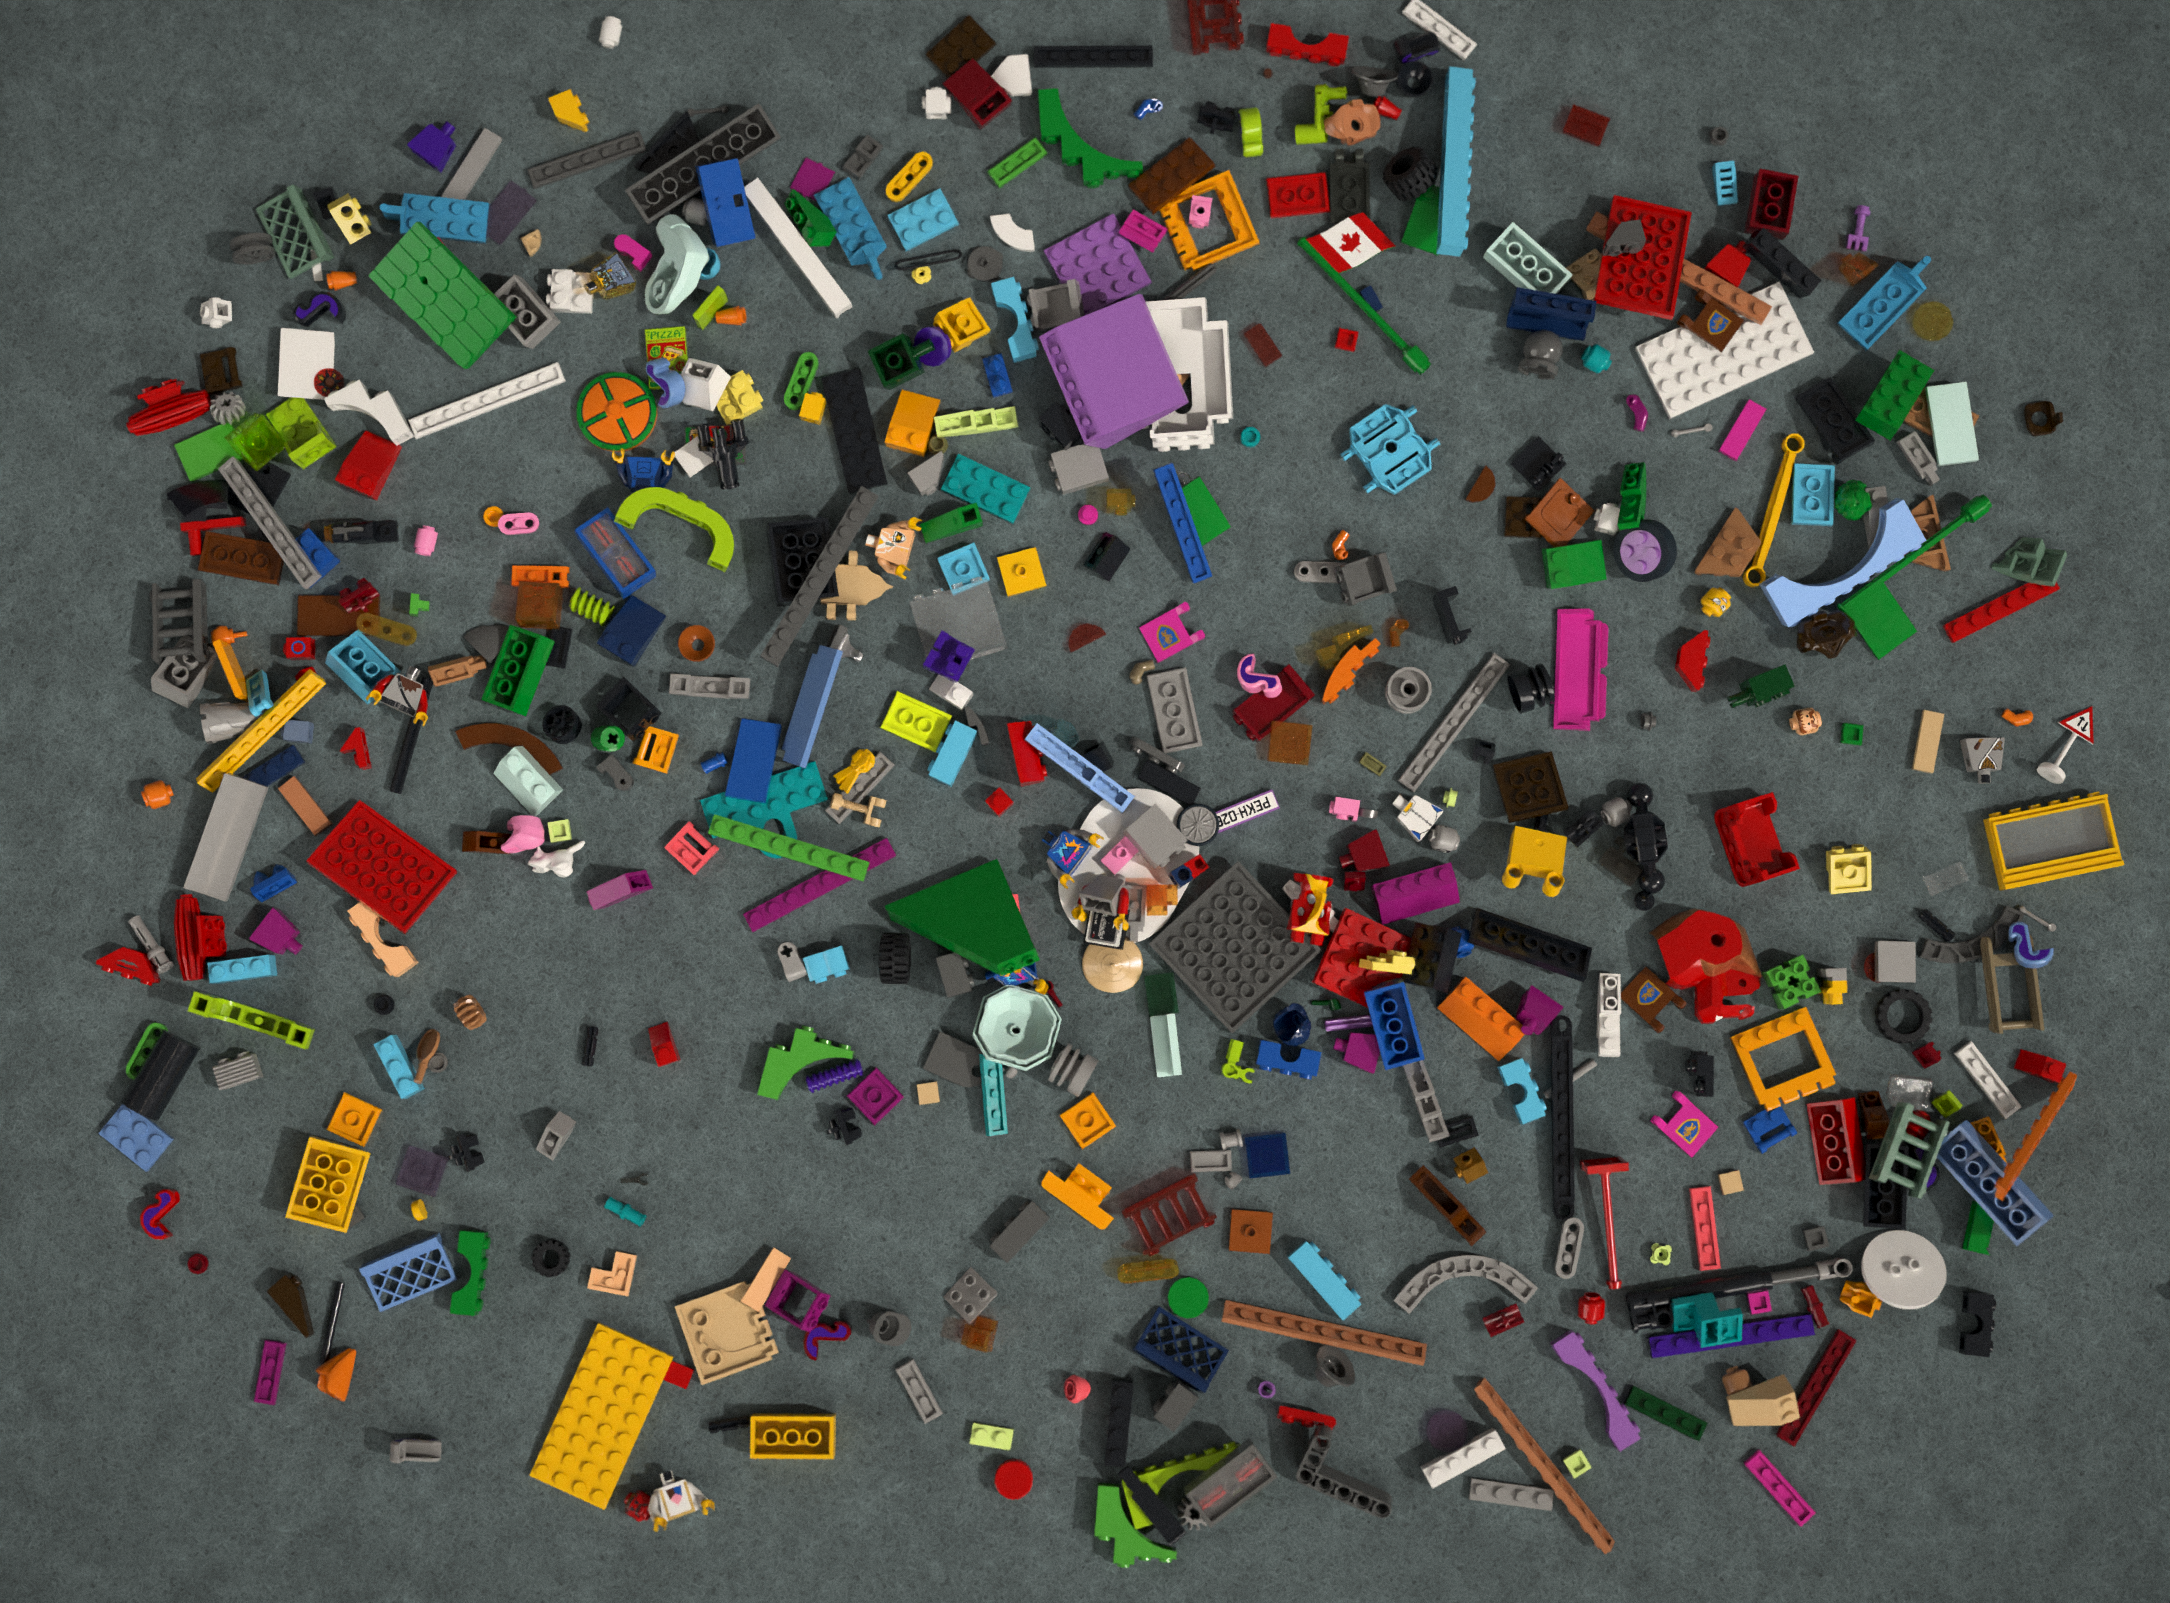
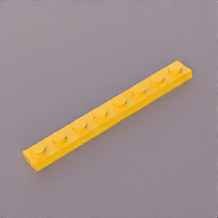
[196,669,326,793]

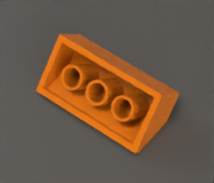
[1437,977,1525,1061]

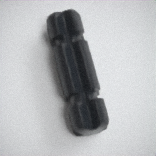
[1919,909,1956,942]
[582,1026,599,1067]
[709,1416,750,1434]

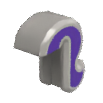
[390,1438,442,1463]

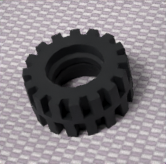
[531,1240,570,1277]

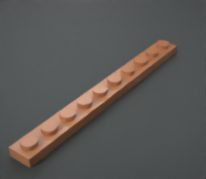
[1586,211,1772,325]
[1221,1300,1427,1366]
[1474,1377,1615,1554]

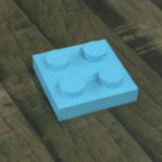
[937,543,990,596]

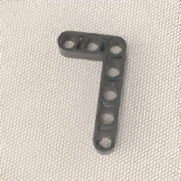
[1296,1425,1392,1518]

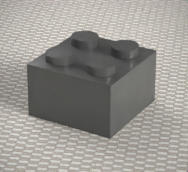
[936,952,975,998]
[1152,1379,1199,1432]

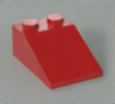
[335,431,402,501]

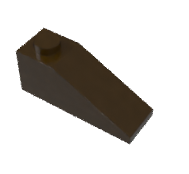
[267,1273,314,1338]

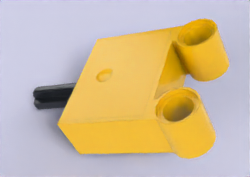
[1502,814,1567,897]

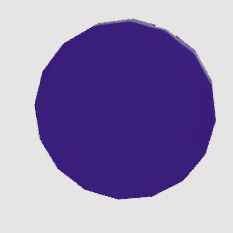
[914,326,952,367]

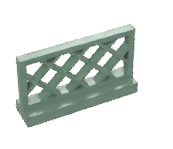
[256,184,335,279]

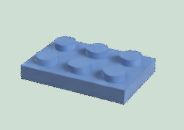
[99,1104,174,1172]

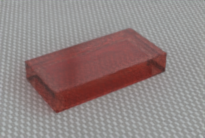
[1244,323,1282,368]

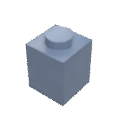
[281,720,314,744]

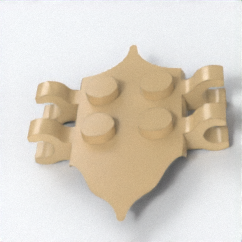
[821,551,893,620]

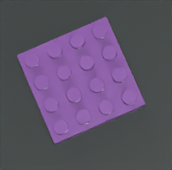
[1044,214,1152,315]

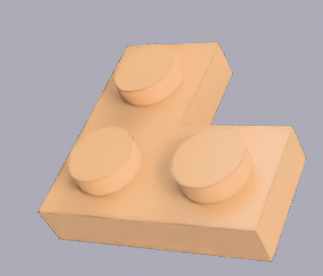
[587,1251,637,1296]

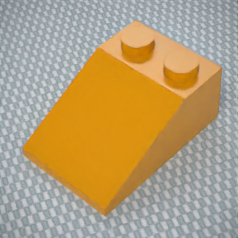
[885,390,940,457]

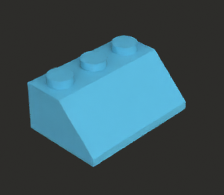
[325,630,401,705]

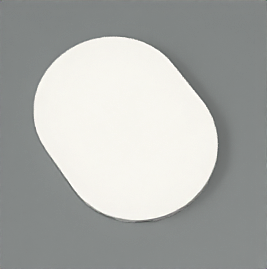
[1058,788,1199,943]

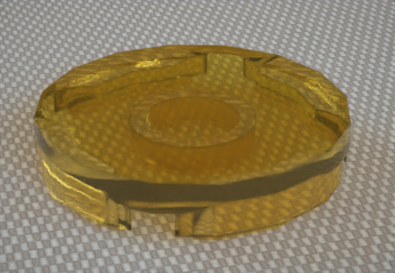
[1912,301,1954,342]

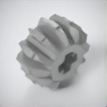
[210,392,246,426]
[1177,1498,1207,1530]

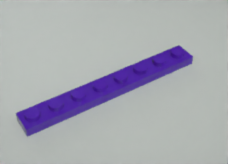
[1648,1314,1815,1358]

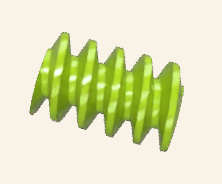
[569,587,615,627]

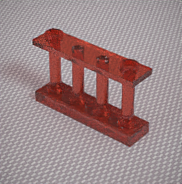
[1121,1173,1217,1257]

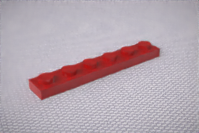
[1943,582,2060,643]

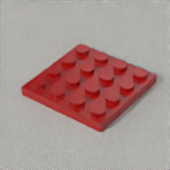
[1312,908,1412,1008]

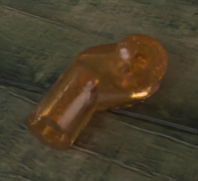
[1389,619,1409,647]

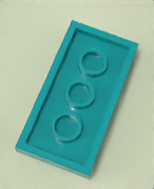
[941,454,1031,524]

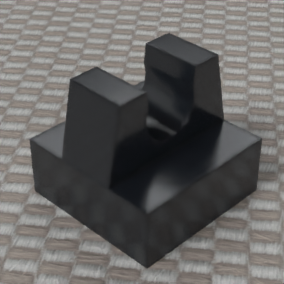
[1472,738,1495,765]

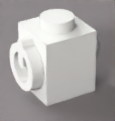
[922,87,951,119]
[1594,503,1621,536]

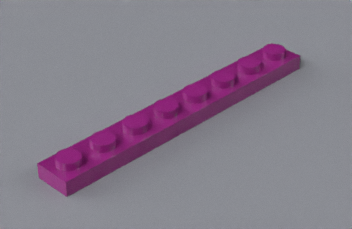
[743,838,896,932]

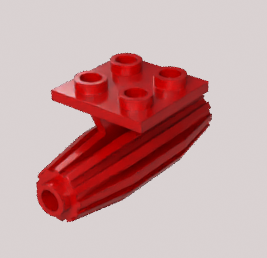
[126,379,211,436]
[174,894,227,981]

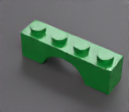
[450,1230,491,1316]

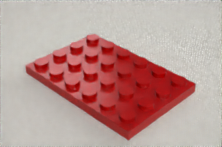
[1593,195,1692,320]
[306,800,457,934]

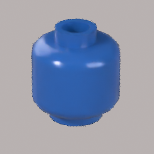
[1451,926,1475,958]

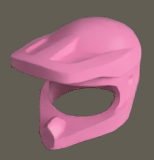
[501,815,545,853]

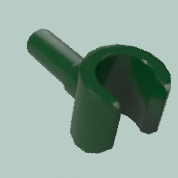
[1312,999,1341,1011]

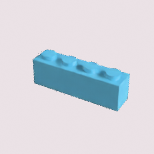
[1287,1240,1361,1320]

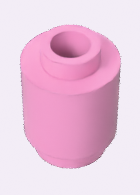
[414,525,438,556]

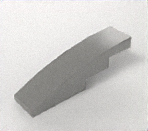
[1403,1060,1449,1143]

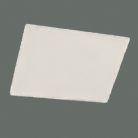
[278,328,335,400]

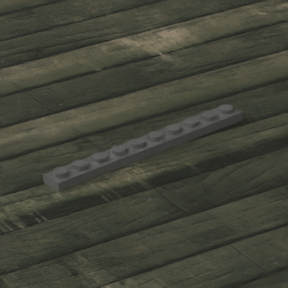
[760,486,879,667]

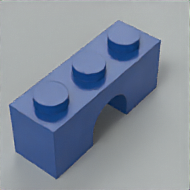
[1256,1040,1322,1079]

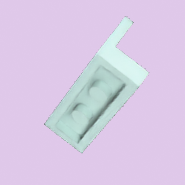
[1150,1014,1182,1077]

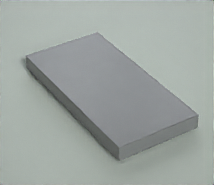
[1146,667,1203,754]

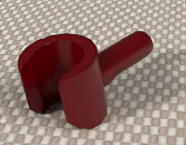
[1046,980,1063,1007]

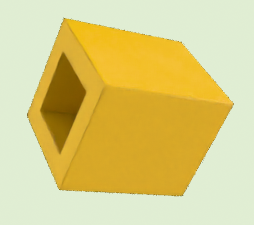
[799,392,826,425]

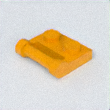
[632,726,679,774]

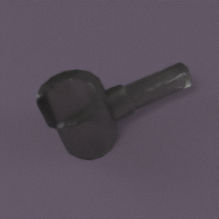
[621,1173,649,1186]

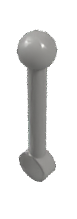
[1671,424,1712,437]
[2018,906,2056,932]

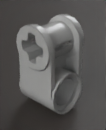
[777,942,808,982]

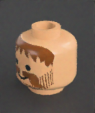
[1789,707,1822,735]

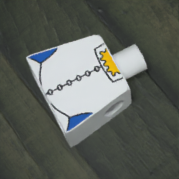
[1392,795,1443,842]

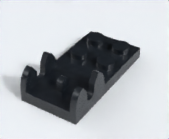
[1795,377,1875,465]

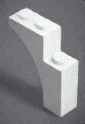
[324,380,414,446]

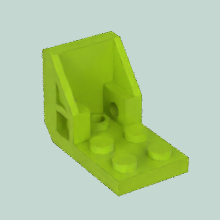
[266,397,337,469]

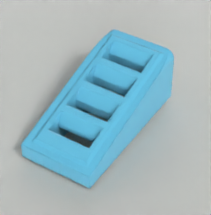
[1712,161,1738,206]

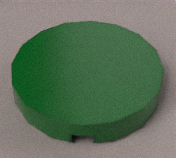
[1168,1277,1209,1319]

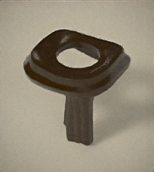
[2024,401,2063,436]

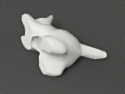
[528,841,585,878]

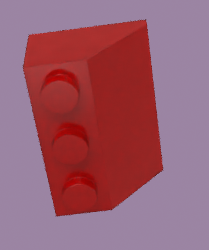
[1007,721,1047,787]

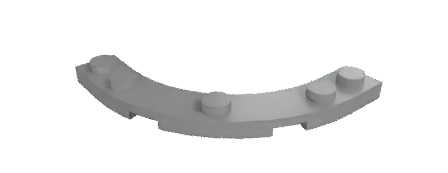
[1393,1255,1538,1314]

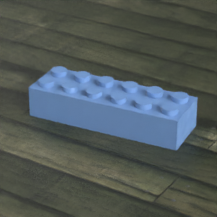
[1937,1120,2054,1246]

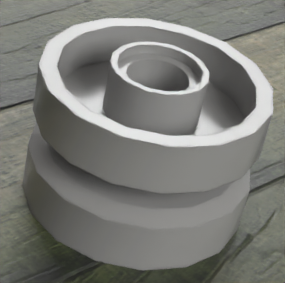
[1385,667,1432,714]

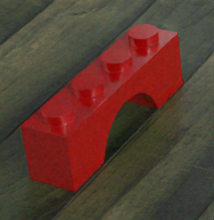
[1266,23,1349,67]

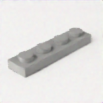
[1469,1478,1554,1511]

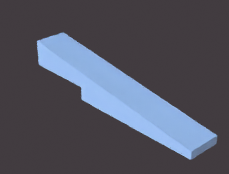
[1025,723,1135,813]

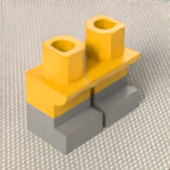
[1816,968,1847,1005]

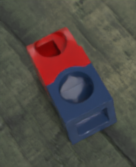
[1168,854,1209,890]

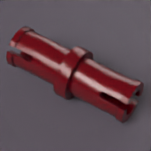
[1801,1285,1830,1328]

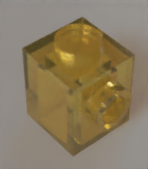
[1107,489,1135,516]

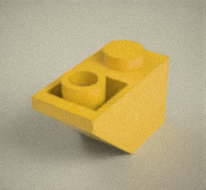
[548,89,589,132]

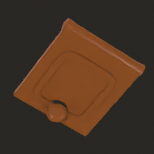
[1524,478,1594,547]

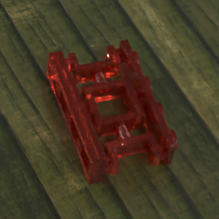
[1187,0,1244,56]

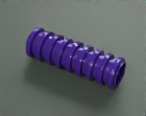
[806,1058,863,1093]

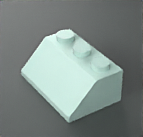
[493,746,563,817]

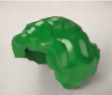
[1834,480,1872,521]

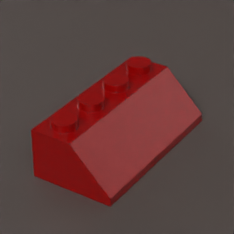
[1806,1097,1865,1185]

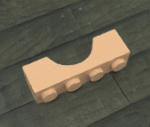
[348,902,419,977]

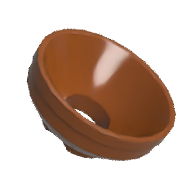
[678,625,715,662]

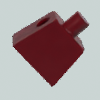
[1338,829,1390,872]

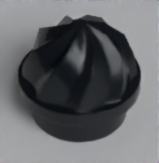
[1634,891,1655,911]

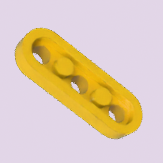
[886,152,933,202]

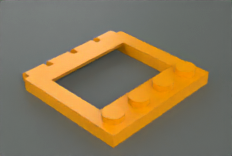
[1160,170,1259,271]
[1730,1007,1836,1111]

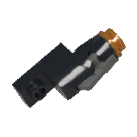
[324,520,399,545]

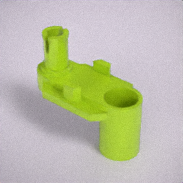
[1295,84,1347,145]

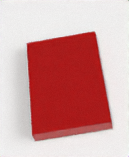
[1266,172,1330,218]

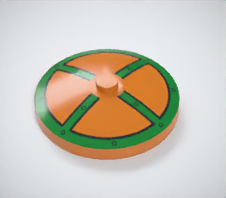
[576,372,657,452]

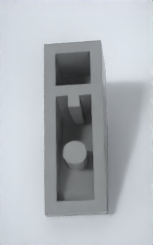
[1863,486,1888,549]

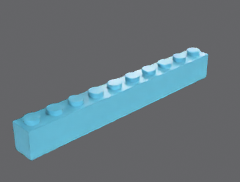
[1436,66,1476,257]

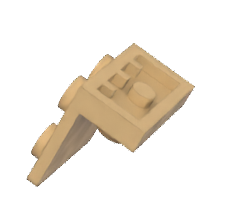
[1566,249,1602,300]

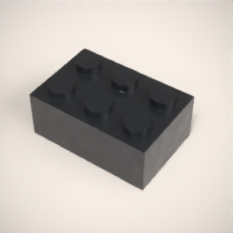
[1402,923,1462,993]

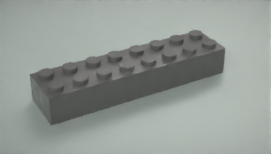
[625,103,781,226]

